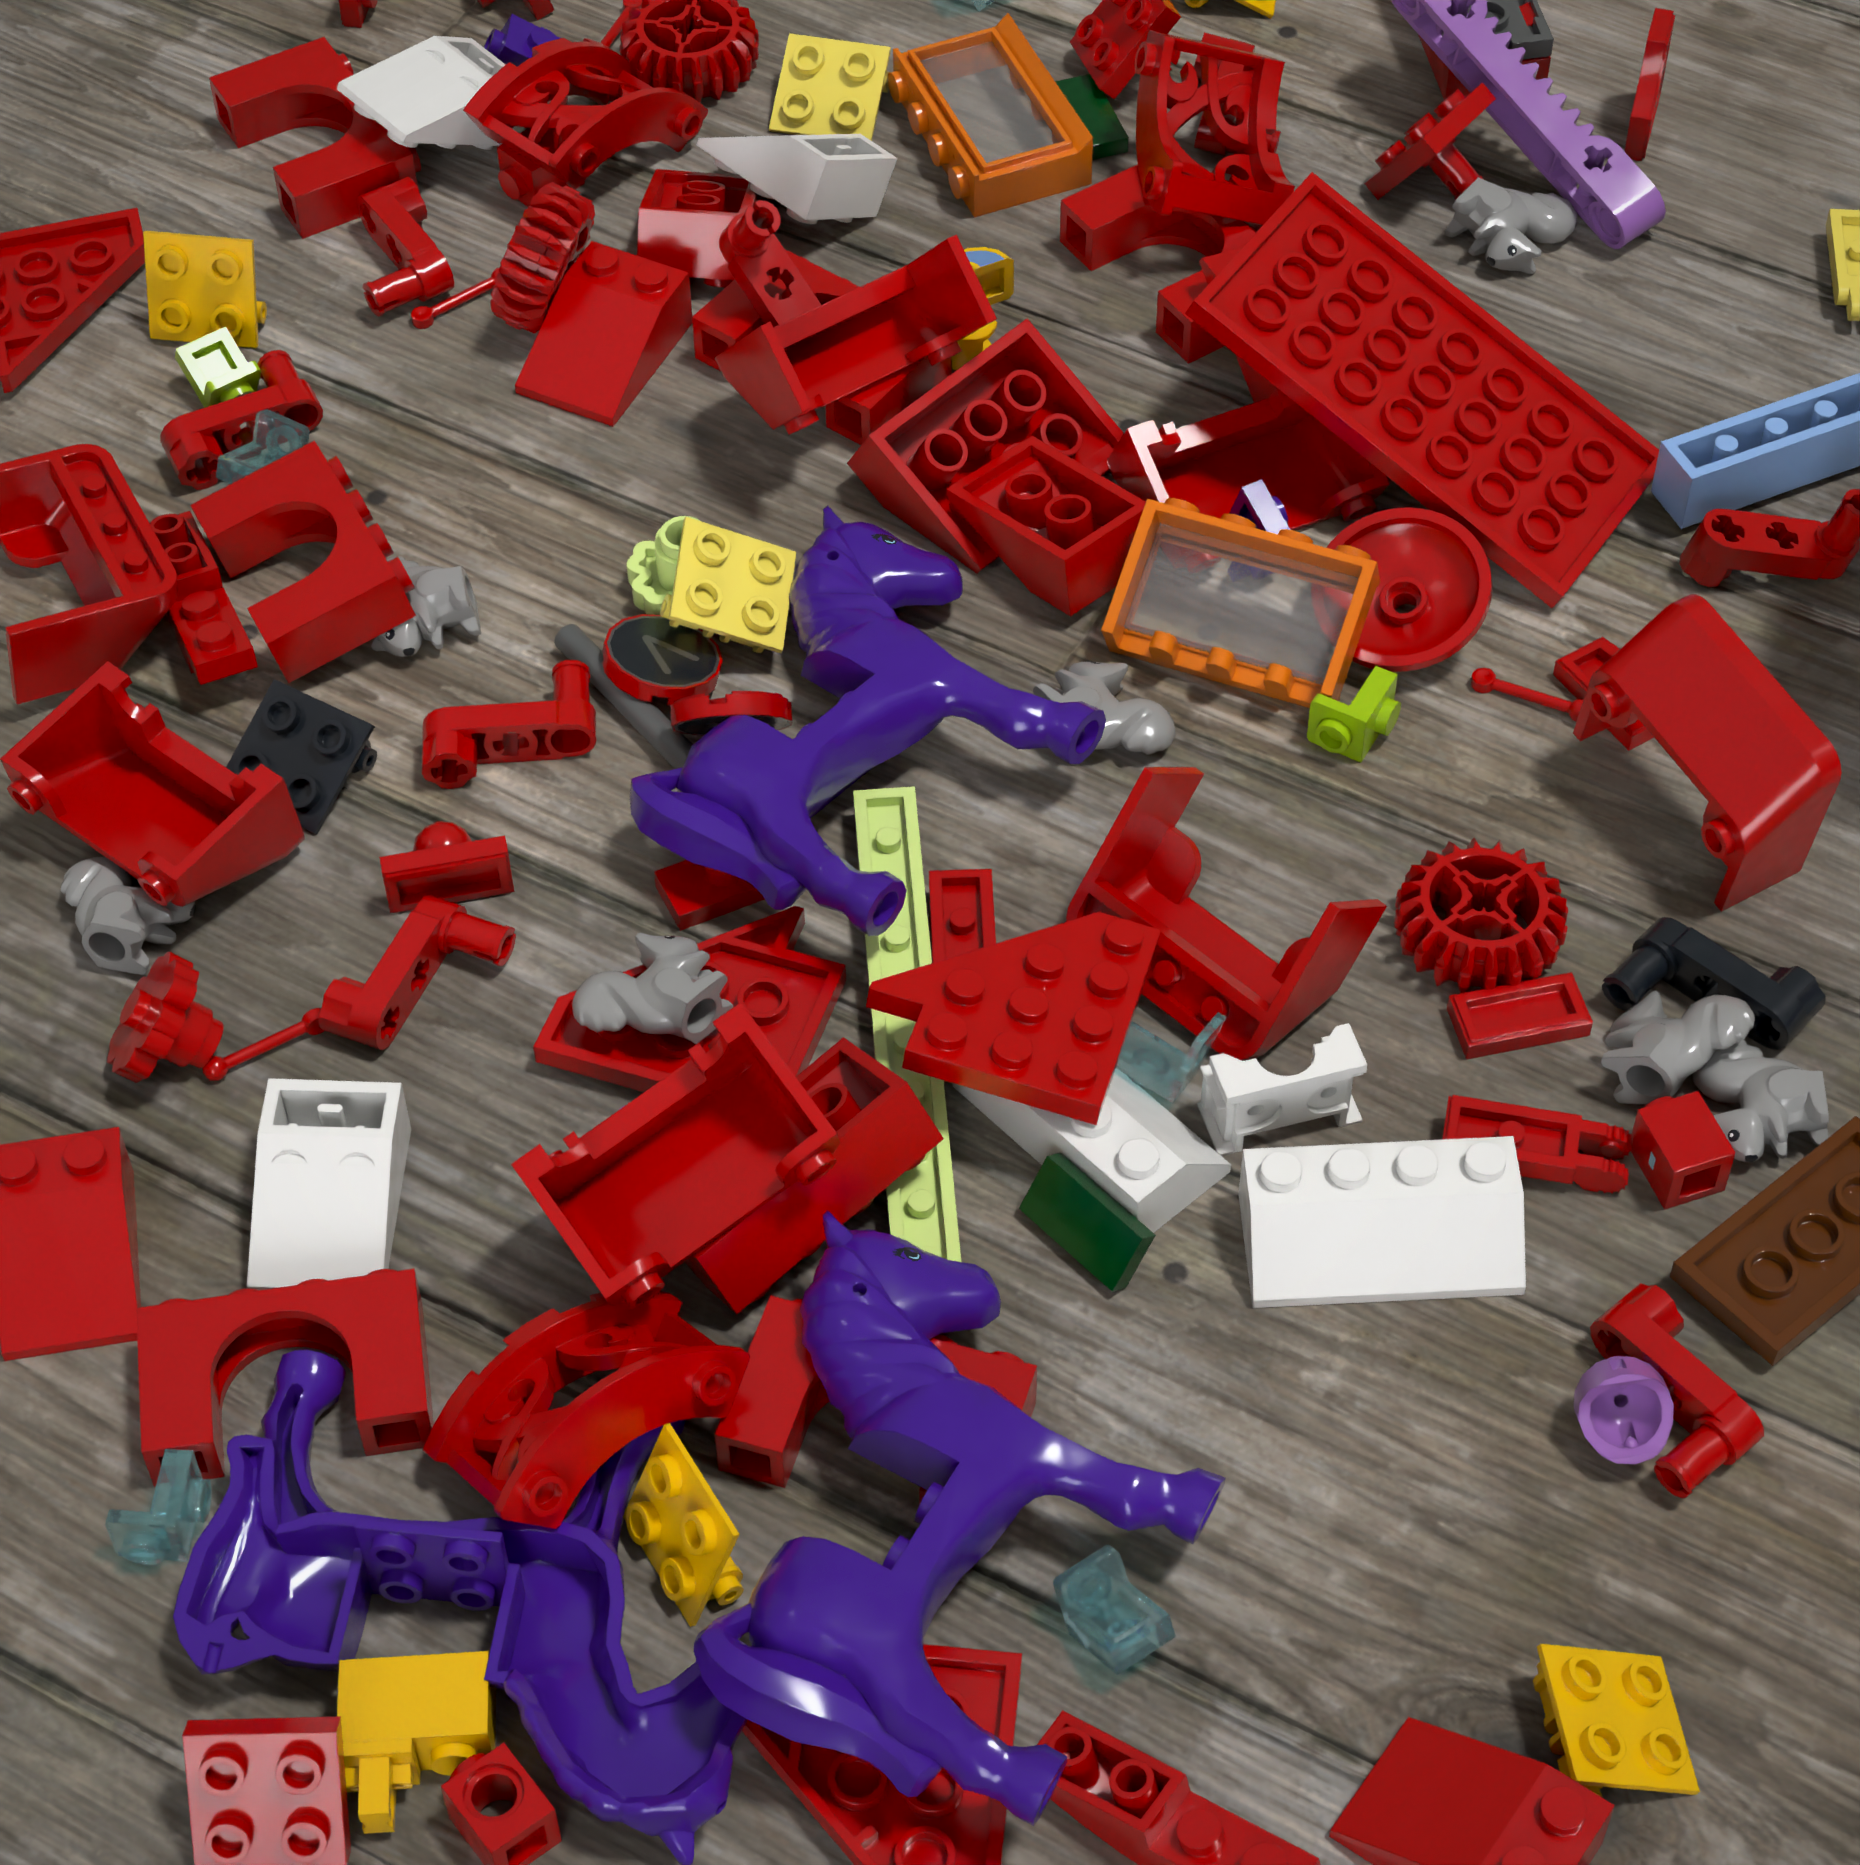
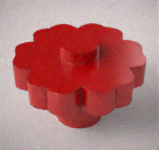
[107,952,224,1083]

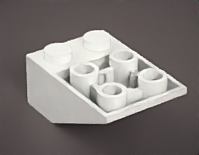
[337,36,524,150]
[696,134,898,224]
[247,1078,411,1290]

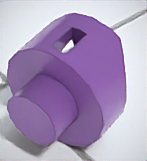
[1574,1356,1674,1464]

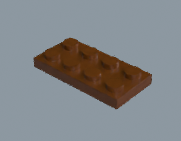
[1670,1116,1860,1366]

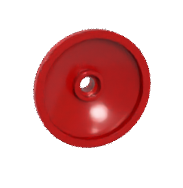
[1311,507,1492,672]

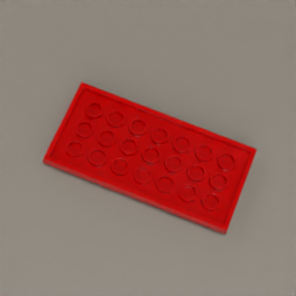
[1185,172,1659,608]

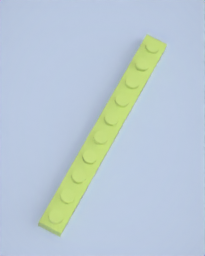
[853,786,961,1262]

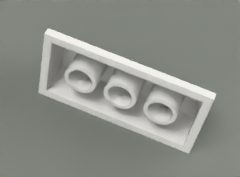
[953,1067,1231,1233]
[1238,1136,1526,1308]

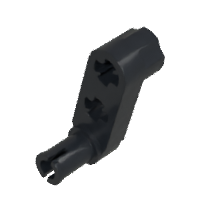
[1602,917,1826,1050]

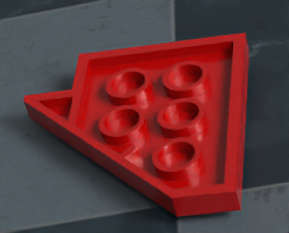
[0,208,145,393]
[533,906,847,1092]
[866,912,1161,1125]
[742,1644,1022,1865]

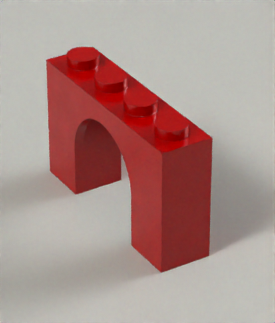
[209,37,421,239]
[1060,164,1257,364]
[692,249,952,445]
[190,440,416,683]
[136,1268,434,1488]
[715,1295,1037,1505]

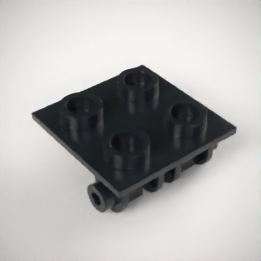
[226,679,377,834]

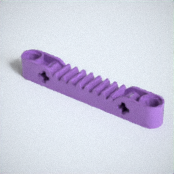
[1391,0,1666,249]

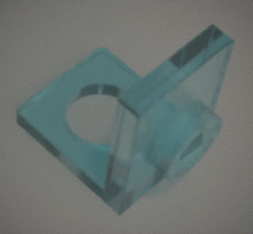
[1116,1012,1226,1103]

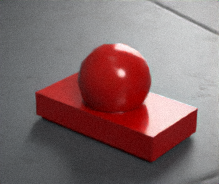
[379,821,515,913]

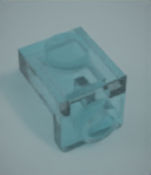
[216,409,310,484]
[105,1449,212,1565]
[1053,1545,1176,1675]

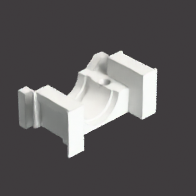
[1197,1023,1367,1156]

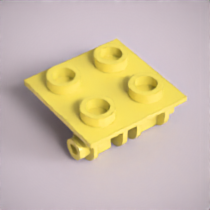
[769,33,891,141]
[660,517,796,653]

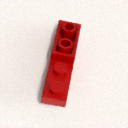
[150,511,258,685]
[1037,1710,1321,1865]

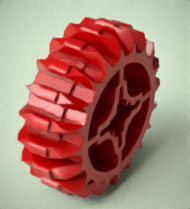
[619,0,759,102]
[490,182,595,334]
[1394,838,1568,993]

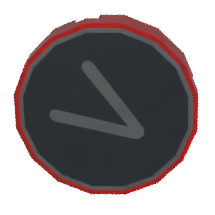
[602,614,723,705]
[670,691,793,736]

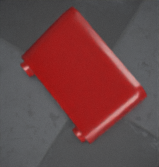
[1107,387,1390,574]
[0,661,305,907]
[511,1002,840,1309]

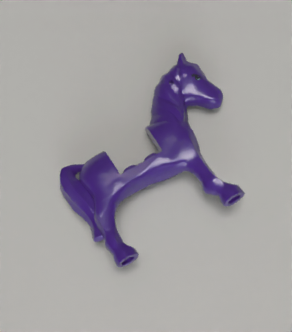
[629,505,1106,936]
[693,1210,1226,1826]
[173,1350,748,1865]

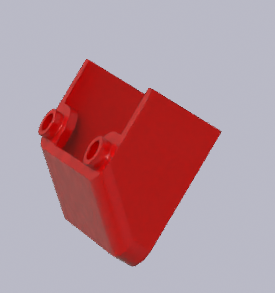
[715,234,997,435]
[0,444,178,705]
[1573,594,1842,912]
[1066,767,1387,1060]

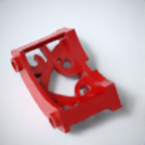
[1135,30,1295,231]
[463,38,708,190]
[423,1291,750,1529]

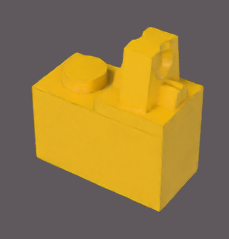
[337,1651,496,1834]

